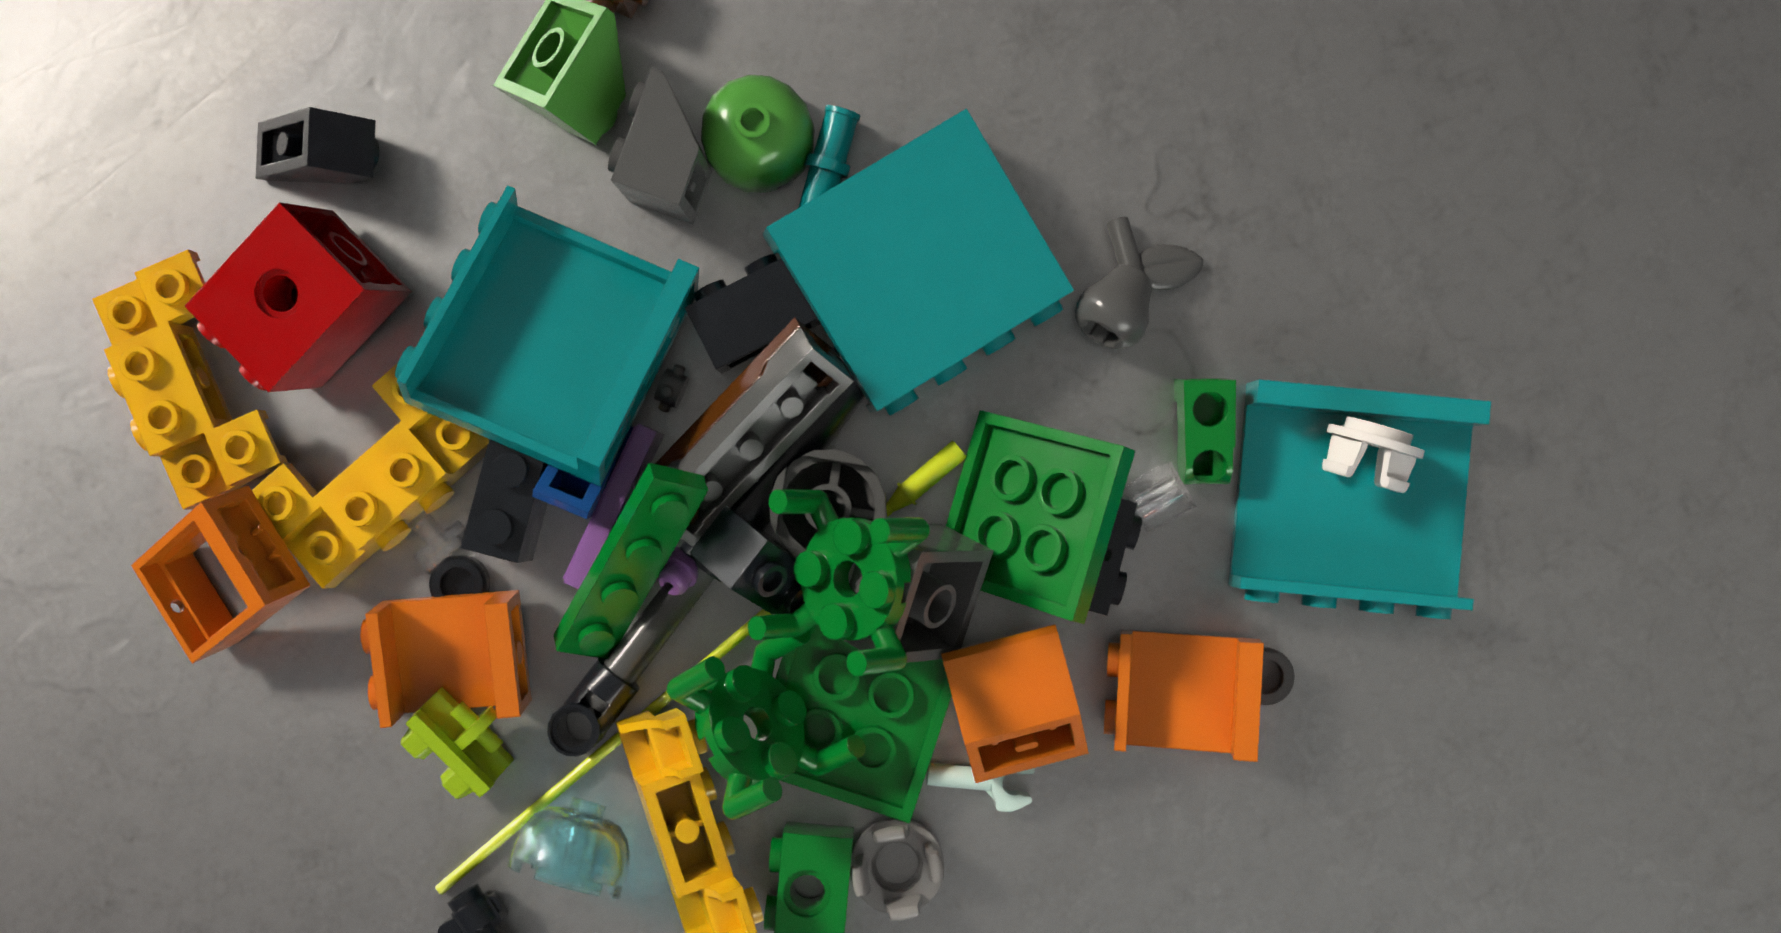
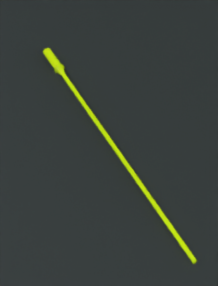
[435,440,966,895]

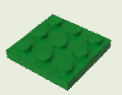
[946,410,1135,624]
[755,624,952,824]

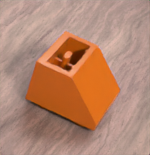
[941,624,1089,783]

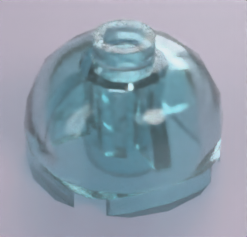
[507,797,631,899]

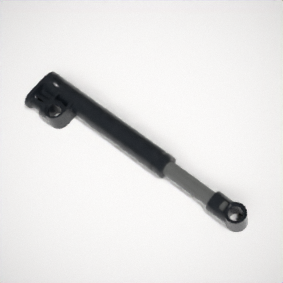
[547,345,865,757]

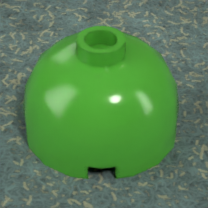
[701,75,815,193]

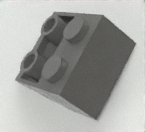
[608,67,712,224]

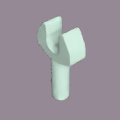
[927,763,1035,812]

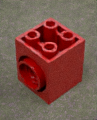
[184,202,412,392]

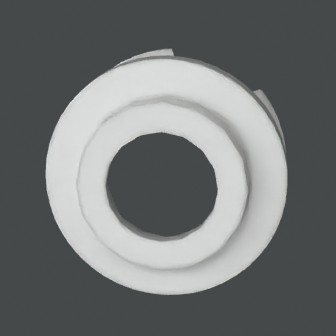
[1322,416,1425,493]

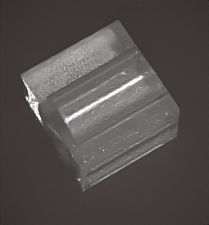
[1124,461,1197,532]

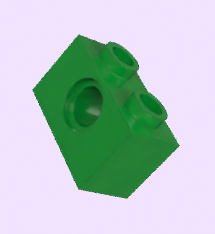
[763,821,854,933]

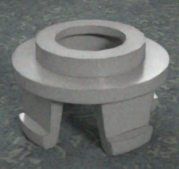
[850,818,944,921]

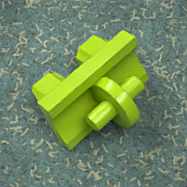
[401,687,514,799]

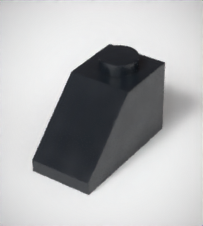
[255,107,380,184]

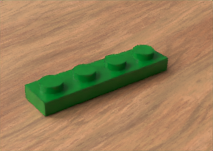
[553,463,709,659]

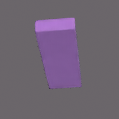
[563,424,665,589]

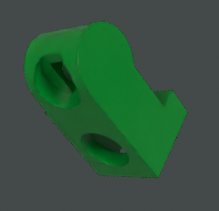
[1174,378,1236,485]

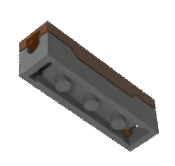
[655,317,854,547]

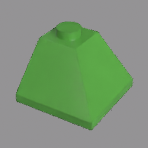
[493,0,626,145]

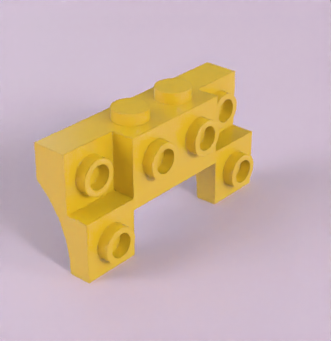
[92,249,288,510]
[252,363,489,589]
[615,708,764,933]

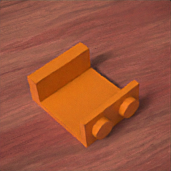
[360,590,532,728]
[1104,629,1264,762]

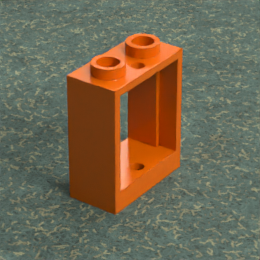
[131,485,311,664]

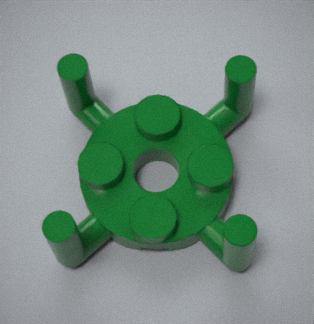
[748,489,930,676]
[667,630,865,820]

